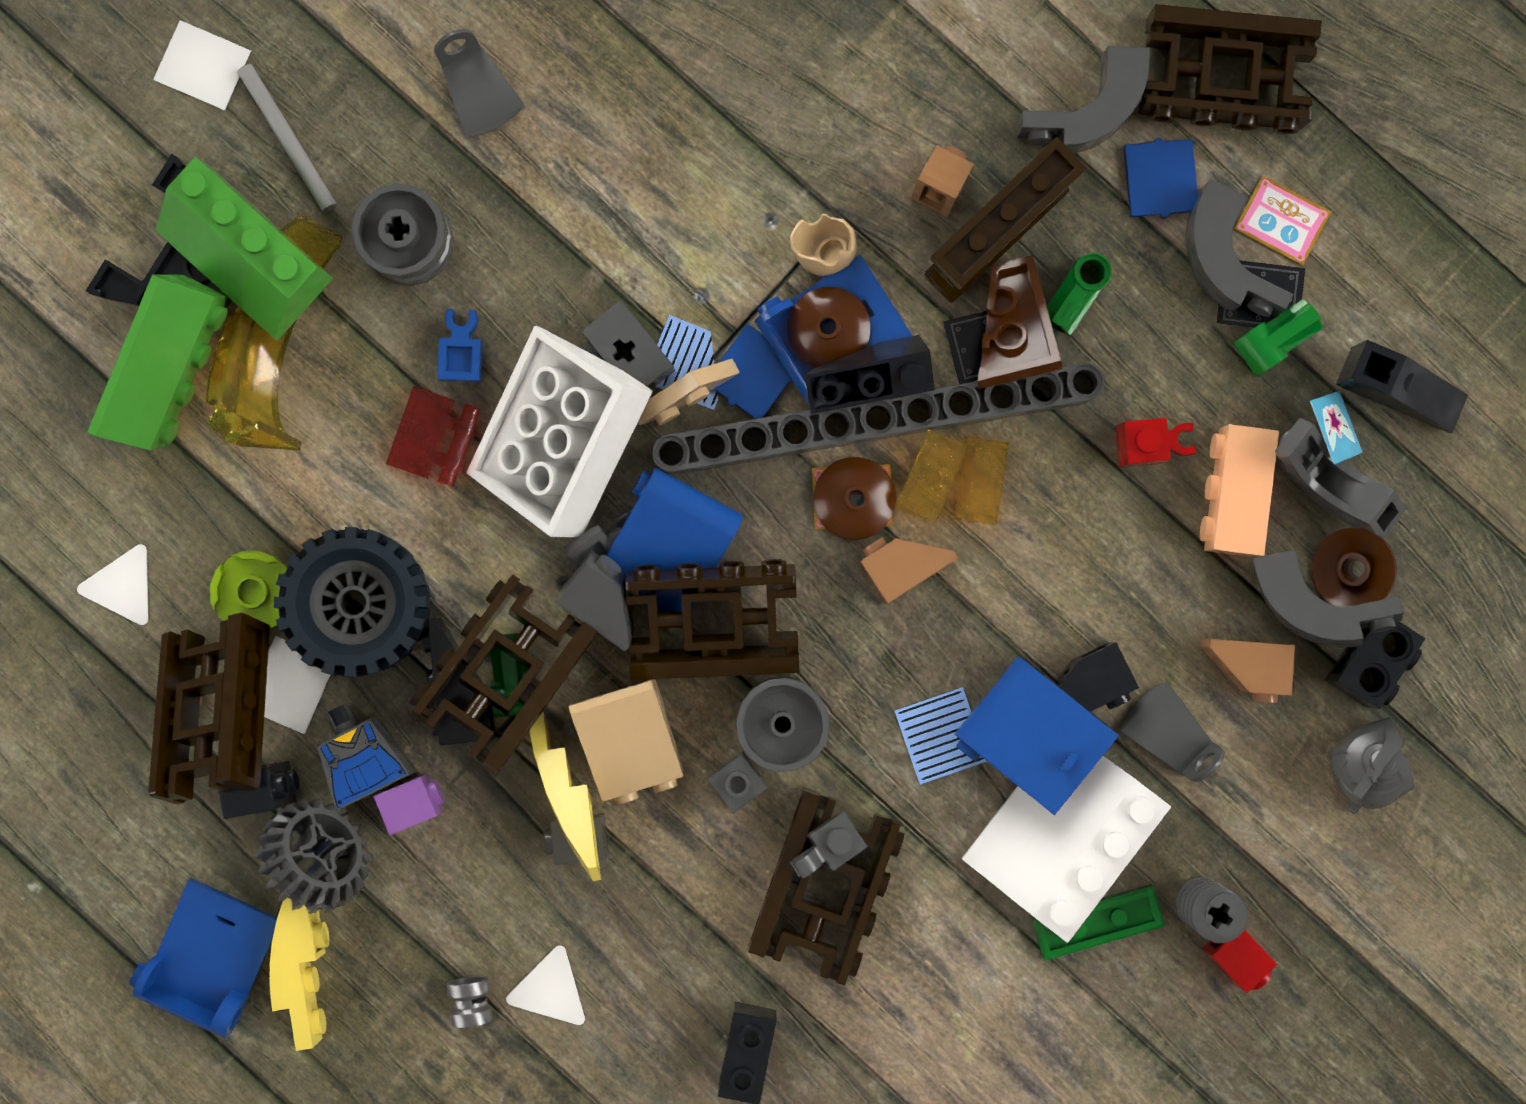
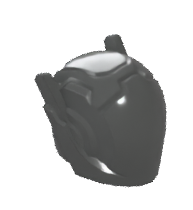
[1330,717,1415,814]

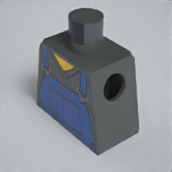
[317,703,417,811]

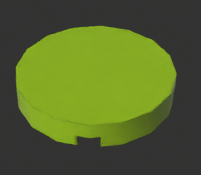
[210,551,288,629]

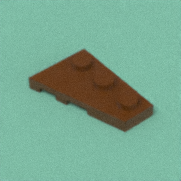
[978,255,1062,389]

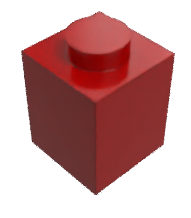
[1202,930,1278,994]

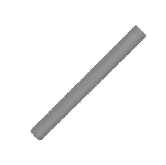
[238,64,337,213]

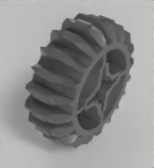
[254,798,372,914]

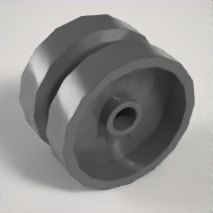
[351,183,454,286]
[736,676,830,772]

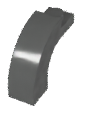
[1017,46,1150,154]
[1186,179,1294,317]
[1275,417,1406,539]
[1253,549,1404,648]

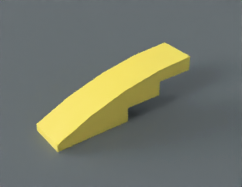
[529,712,601,881]

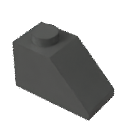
[556,550,634,651]

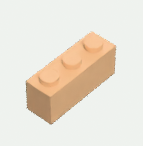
[1200,424,1279,557]

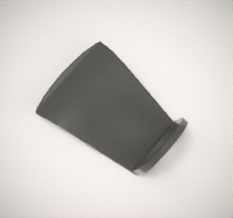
[434,29,524,136]
[1120,682,1225,782]

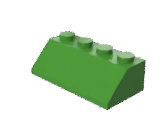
[156,157,333,341]
[87,275,228,451]

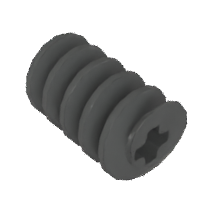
[1175,877,1248,943]

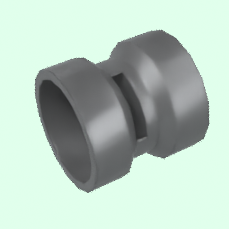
[446,976,493,1028]

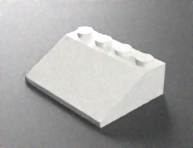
[466,326,653,537]
[962,753,1171,943]

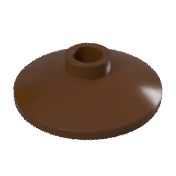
[787,287,871,368]
[813,457,896,540]
[1312,527,1397,606]

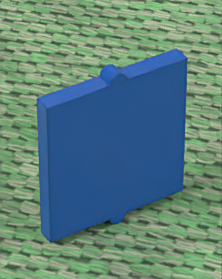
[1124,138,1198,219]
[714,323,791,419]

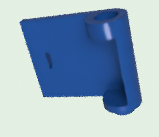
[755,254,913,405]
[606,467,743,612]
[954,656,1119,816]
[129,878,277,1039]

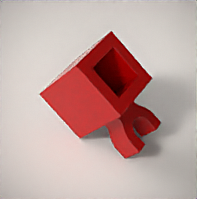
[1115,418,1196,467]

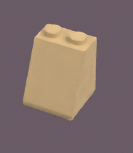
[568,679,685,806]

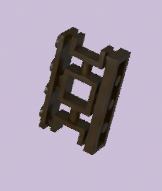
[1139,4,1322,134]
[924,137,1087,303]
[625,559,800,680]
[410,574,598,777]
[148,612,270,804]
[748,787,905,986]

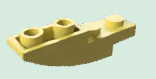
[270,898,329,1051]

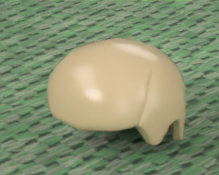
[790,214,858,276]

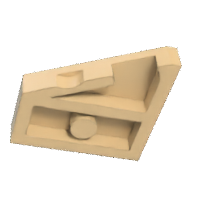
[638,359,740,426]

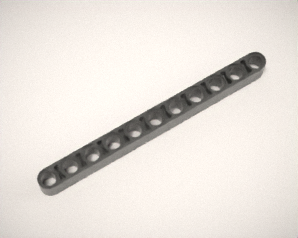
[652,363,1105,475]

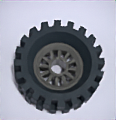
[274,527,431,677]

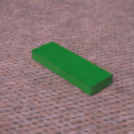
[1031,884,1165,961]

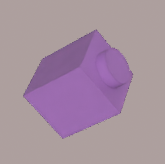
[373,773,445,836]

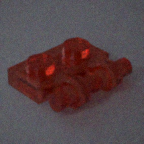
[386,386,480,487]

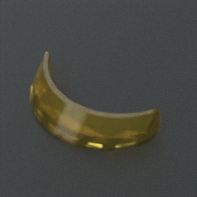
[206,214,342,450]

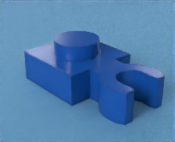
[437,309,483,383]

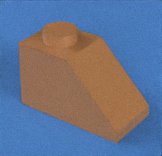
[911,145,974,217]
[858,537,959,604]
[1200,638,1295,703]

